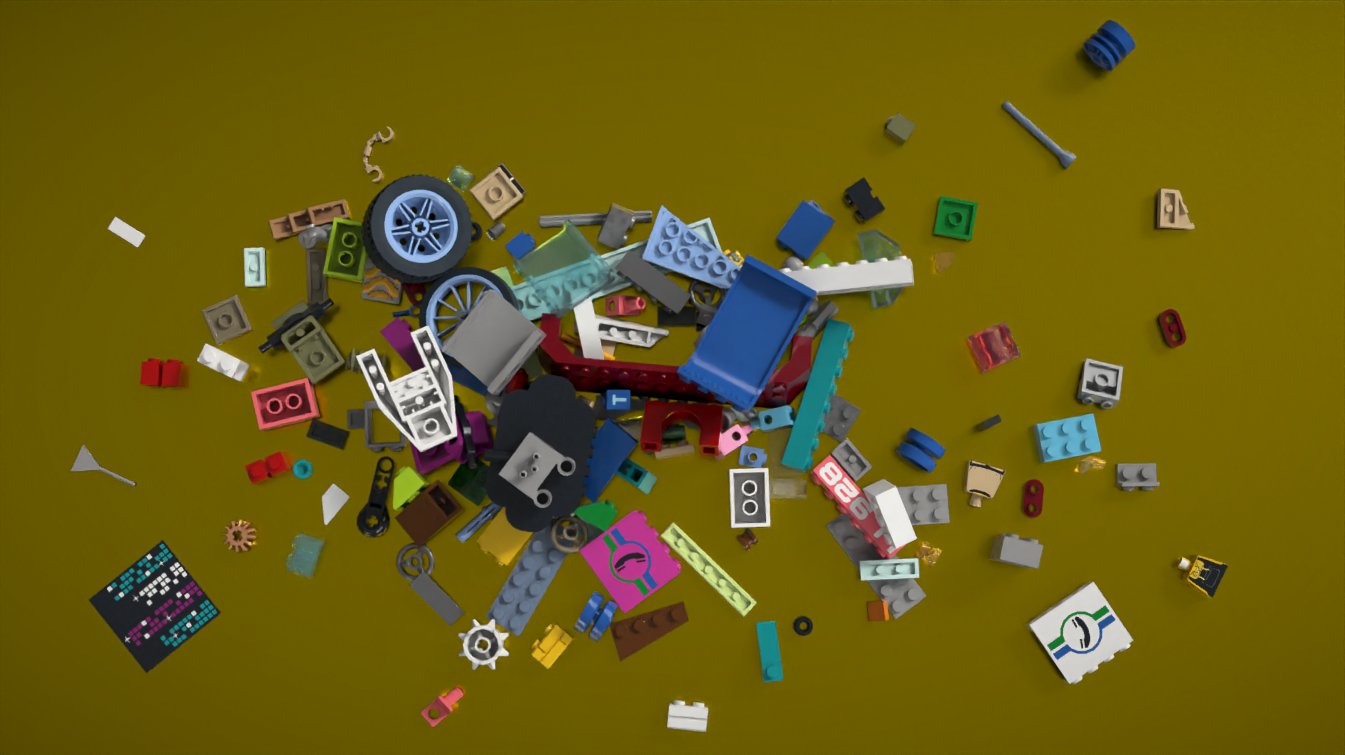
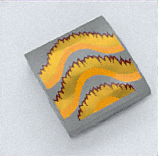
[361,258,403,305]

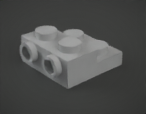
[1077,358,1123,408]

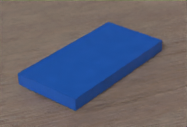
[583,418,638,502]

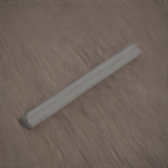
[539,211,652,227]

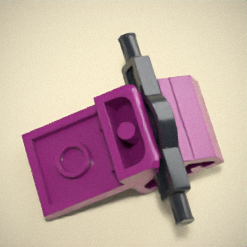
[410,395,494,476]

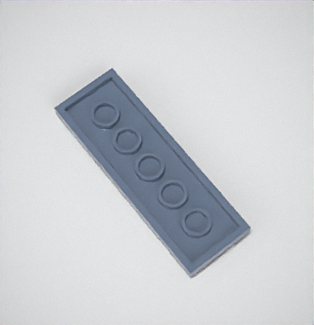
[486,520,574,636]

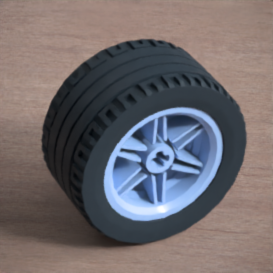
[361,174,473,284]

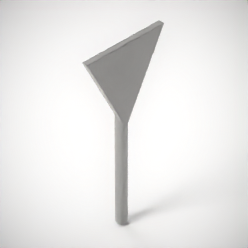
[71,445,135,486]

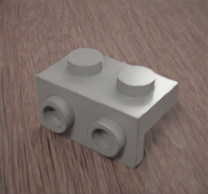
[829,438,872,482]

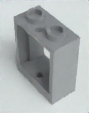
[364,401,407,452]

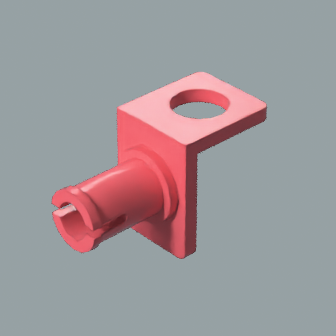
[605,295,646,316]
[421,686,464,727]

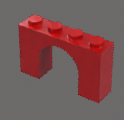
[640,400,724,456]

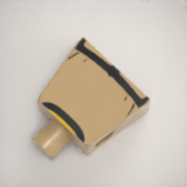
[964,460,1006,508]

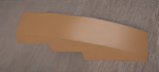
[268,199,350,240]

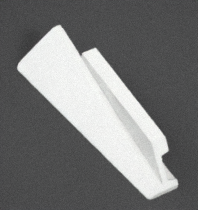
[573,314,669,347]

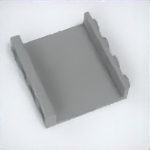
[441,289,546,395]

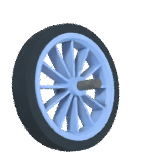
[419,267,520,368]

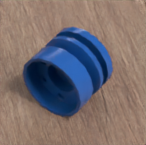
[1083,20,1135,71]

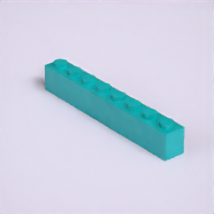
[781,318,855,473]

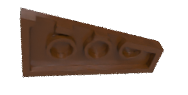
[610,602,689,662]

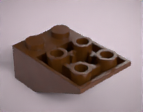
[395,480,464,548]

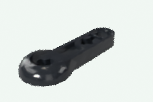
[357,456,396,538]

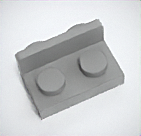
[1116,463,1159,491]

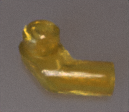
[1077,456,1106,474]

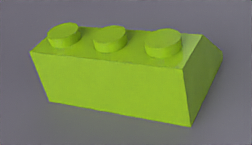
[393,466,431,511]

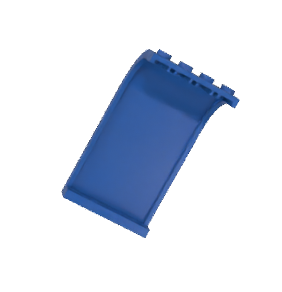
[677,254,817,413]

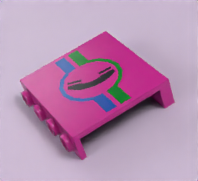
[579,509,682,614]

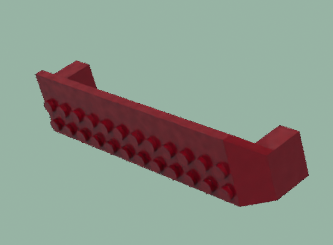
[538,313,812,408]

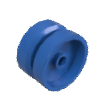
[896,428,946,474]
[573,592,618,642]

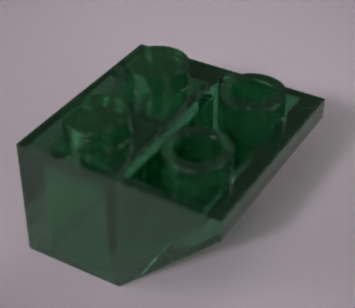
[447,457,489,506]

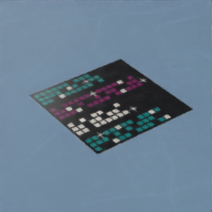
[89,540,220,673]

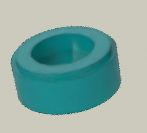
[292,460,313,479]

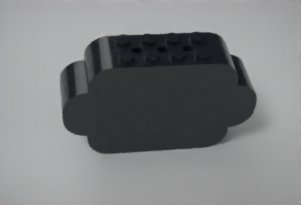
[486,374,598,532]

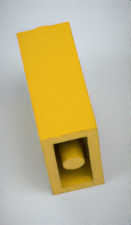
[477,507,534,566]

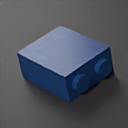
[776,200,835,260]

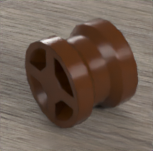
[736,528,760,552]

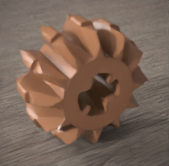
[222,520,256,553]

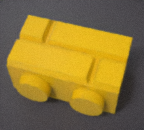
[531,623,574,669]

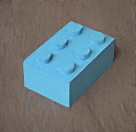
[1033,413,1101,463]

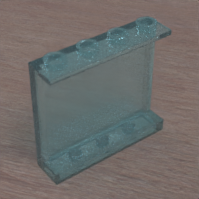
[513,219,615,318]

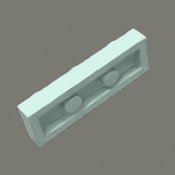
[859,558,919,580]

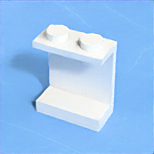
[197,344,250,382]

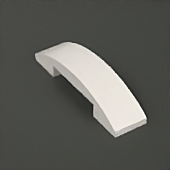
[570,287,604,360]

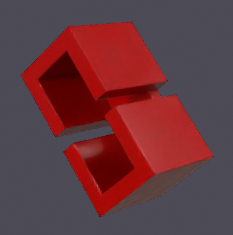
[140,358,185,388]
[245,451,292,485]

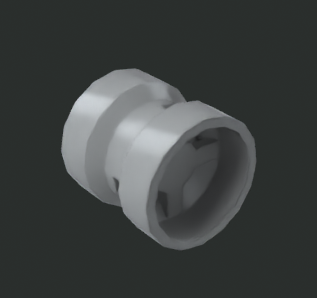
[722,407,736,431]

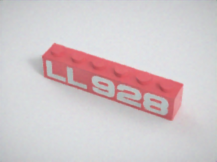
[810,455,906,560]

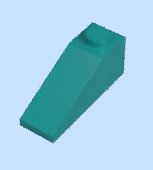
[616,458,658,494]
[756,621,783,682]

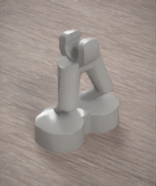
[298,224,332,249]

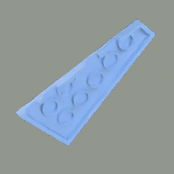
[642,205,741,291]

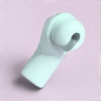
[730,407,758,423]

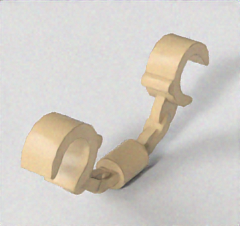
[362,126,394,183]

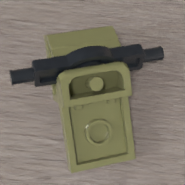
[258,298,346,384]

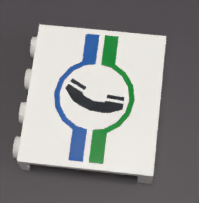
[1026,581,1133,684]

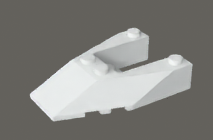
[356,325,457,452]

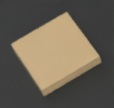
[469,167,523,221]

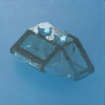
[858,230,904,308]

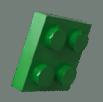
[933,196,978,241]

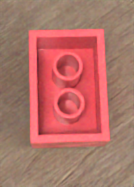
[251,378,320,431]

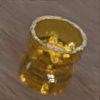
[915,540,942,567]

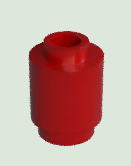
[505,368,529,394]

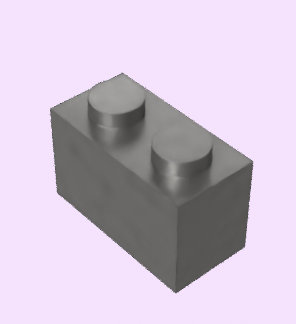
[597,202,635,249]

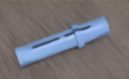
[455,502,503,543]

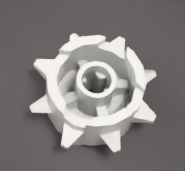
[458,619,509,670]

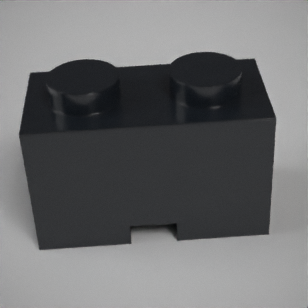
[843,177,885,224]

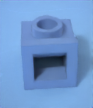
[738,445,767,468]

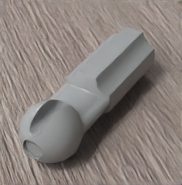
[792,299,839,340]

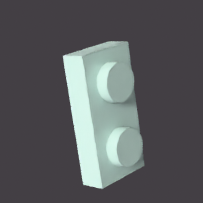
[244,247,266,287]

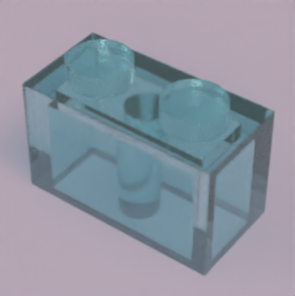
[286,533,325,578]

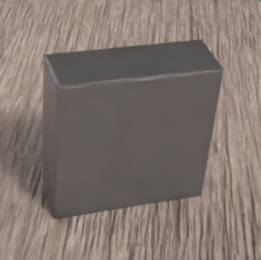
[347,409,365,429]

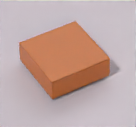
[867,600,889,621]

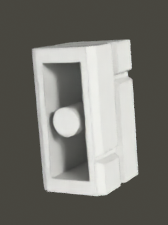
[667,700,708,732]

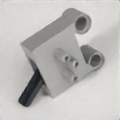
[483,432,576,508]

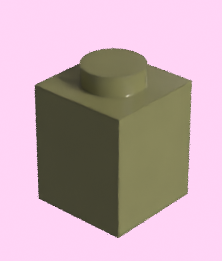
[885,113,916,144]

